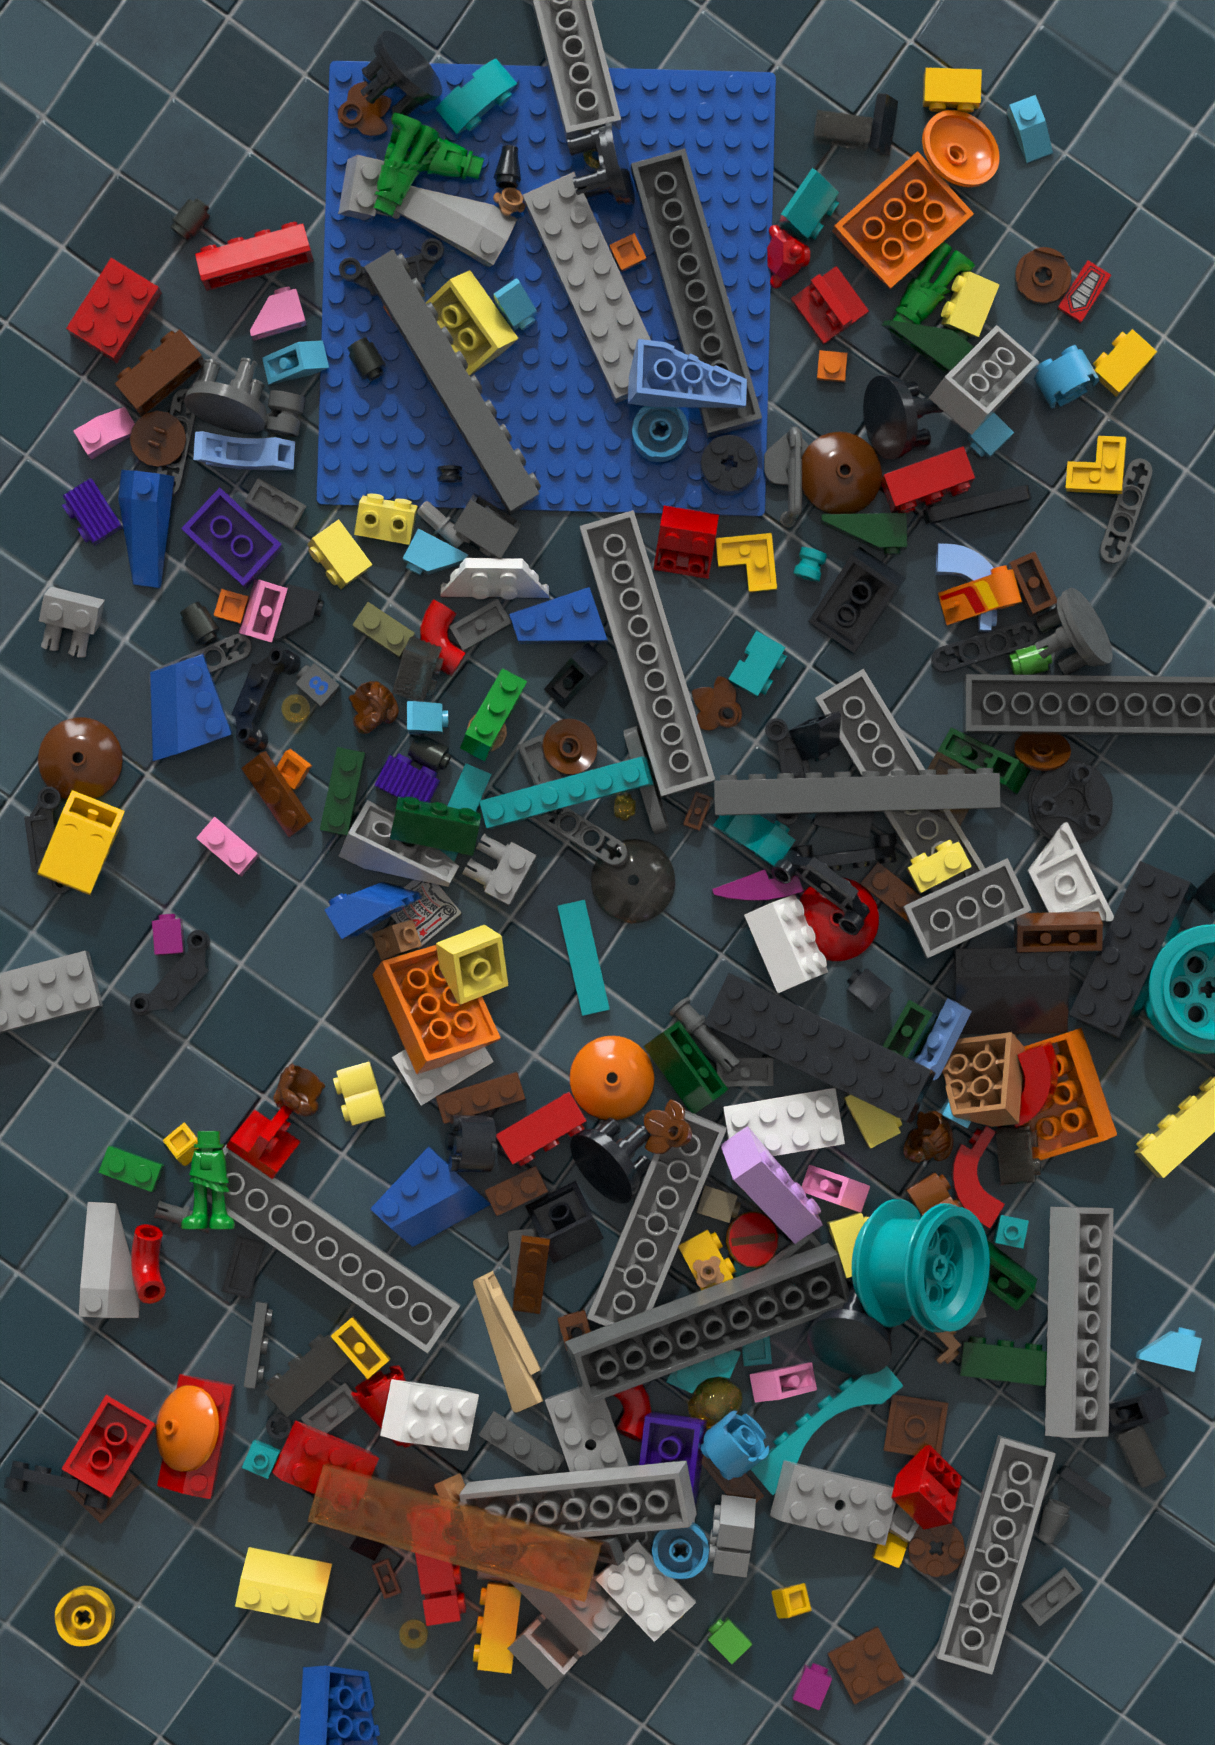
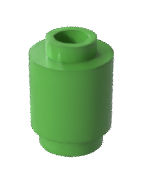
[1009,645,1052,675]

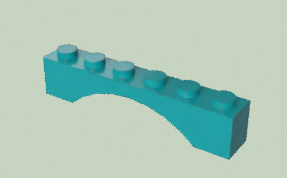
[479,756,654,829]
[751,1366,903,1496]

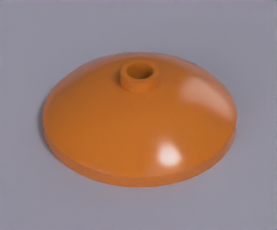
[922,110,999,187]
[570,1036,654,1120]
[155,1385,219,1472]

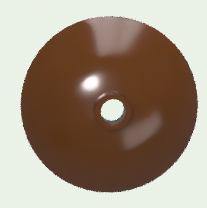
[801,432,882,514]
[38,717,123,800]

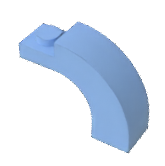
[193,431,295,470]
[935,543,997,633]

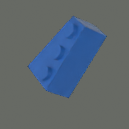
[509,587,608,644]

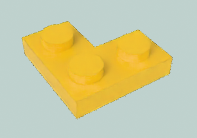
[1066,436,1127,494]
[715,533,777,593]

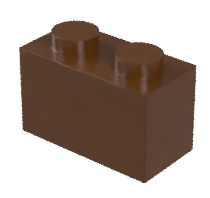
[1007,551,1057,617]
[485,1166,548,1216]

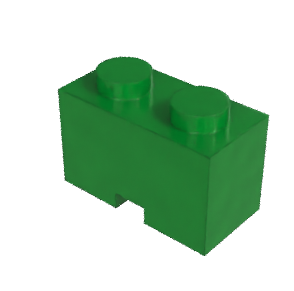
[98,1146,165,1192]

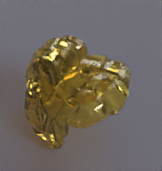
[688,1376,742,1429]

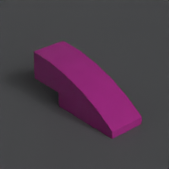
[712,870,803,901]

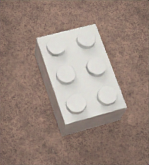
[744,894,828,993]
[380,1379,479,1451]

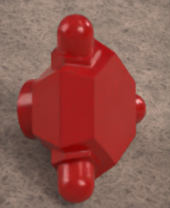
[767,225,810,289]

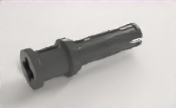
[669,997,741,1074]

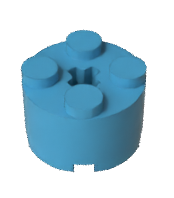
[1034,345,1100,408]
[632,406,689,462]
[701,1411,769,1480]
[651,1522,709,1579]

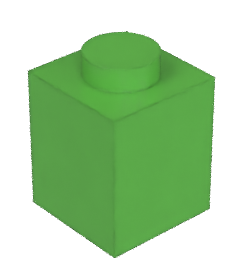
[708,1617,752,1664]

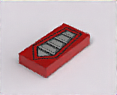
[1057,260,1111,323]

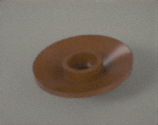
[542,719,597,775]
[1014,734,1071,771]

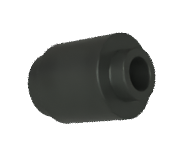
[170,198,211,241]
[347,337,386,381]
[180,601,219,645]
[408,735,452,773]

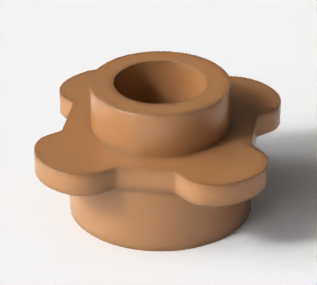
[493,187,525,216]
[693,1256,724,1287]

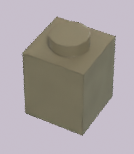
[696,1185,741,1223]

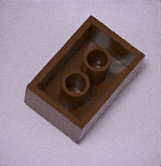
[115,329,204,417]

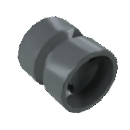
[263,390,306,438]

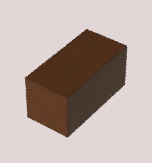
[683,792,712,831]
[372,1558,402,1599]

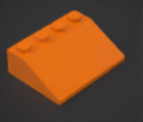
[832,151,974,289]
[372,945,501,1074]
[1018,1028,1117,1163]

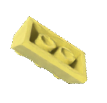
[426,270,519,376]
[235,1547,332,1623]

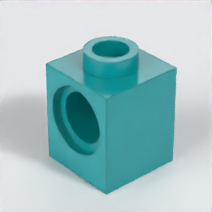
[993,1214,1029,1249]
[242,1439,281,1479]

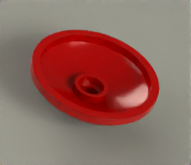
[799,877,879,962]

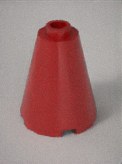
[351,1365,414,1448]

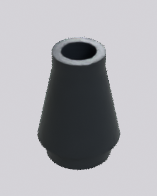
[493,145,521,189]

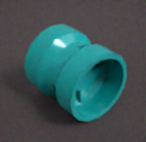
[793,547,828,582]

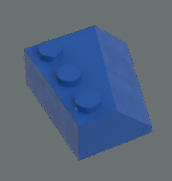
[150,653,232,761]
[325,882,422,939]
[370,1146,491,1247]
[299,1666,380,1745]

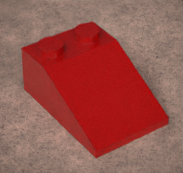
[62,1395,156,1498]

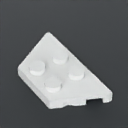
[441,558,549,599]
[1027,822,1114,921]

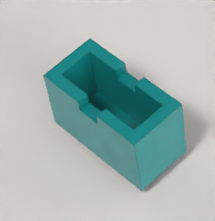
[728,631,787,698]

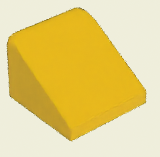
[163,1122,198,1166]
[872,1532,908,1568]
[771,1583,812,1619]

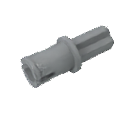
[417,501,464,549]

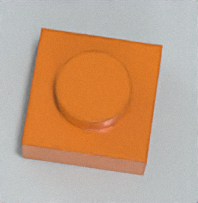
[609,233,647,272]
[817,350,847,382]
[214,589,249,624]
[277,749,312,790]

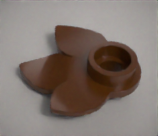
[338,81,392,136]
[692,676,742,730]
[644,1099,692,1154]

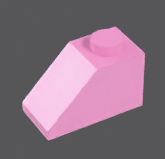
[250,287,307,341]
[74,407,135,460]
[801,1165,870,1213]
[750,1362,817,1402]

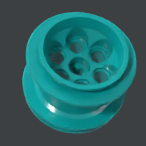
[1144,924,1215,1054]
[852,1199,990,1333]

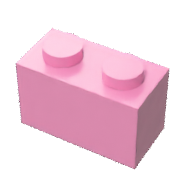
[239,579,288,643]
[197,817,260,877]

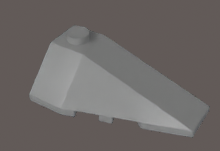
[395,186,517,268]
[339,800,459,887]
[79,1202,140,1318]

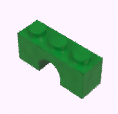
[460,668,527,761]

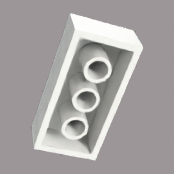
[723,1088,845,1156]

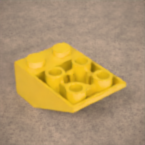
[37,790,125,895]

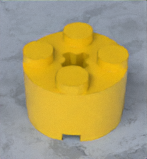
[55,1586,115,1646]

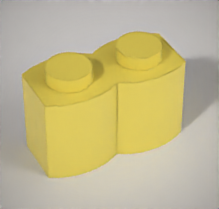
[333,1062,386,1126]

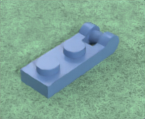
[912,998,972,1080]

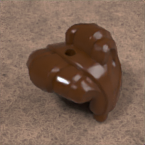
[349,681,399,734]
[273,1063,325,1117]
[903,1111,954,1163]

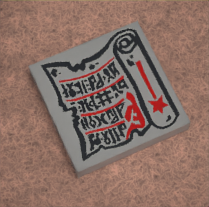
[391,879,462,949]

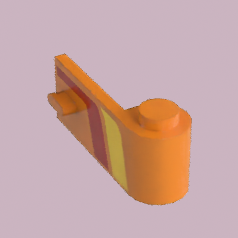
[938,565,1022,625]

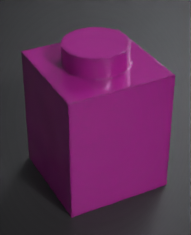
[152,914,185,956]
[792,1663,832,1710]

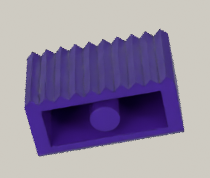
[62,478,123,546]
[375,753,441,803]

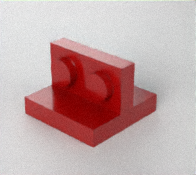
[791,266,869,345]
[226,1105,301,1179]

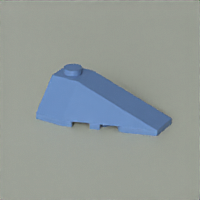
[628,339,747,408]

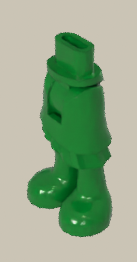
[373,113,440,217]
[384,126,484,180]
[893,242,975,325]
[181,1131,235,1229]

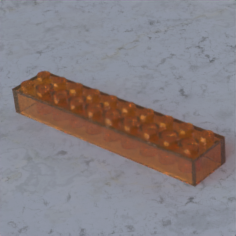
[308,1464,603,1602]

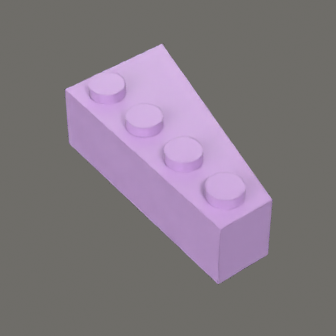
[720,1126,822,1244]

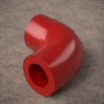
[420,600,466,677]
[131,1224,166,1304]
[612,1384,652,1442]

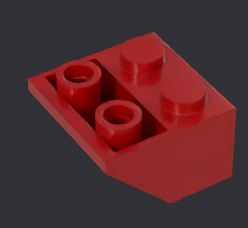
[653,505,719,579]
[891,1445,962,1530]

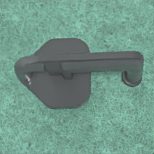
[764,427,809,528]

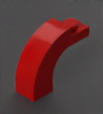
[997,1041,1058,1127]
[951,1126,1005,1228]

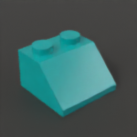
[779,168,840,244]

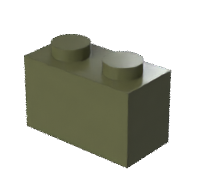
[352,602,416,660]

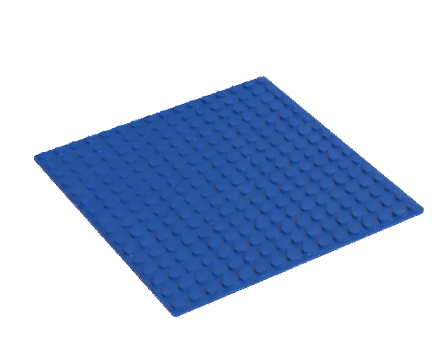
[317,61,776,517]

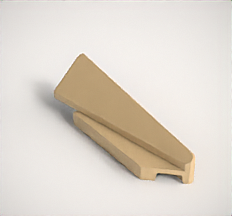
[473,1271,543,1413]

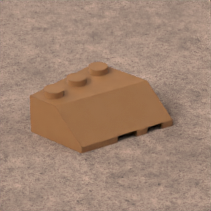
[942,1032,1025,1127]

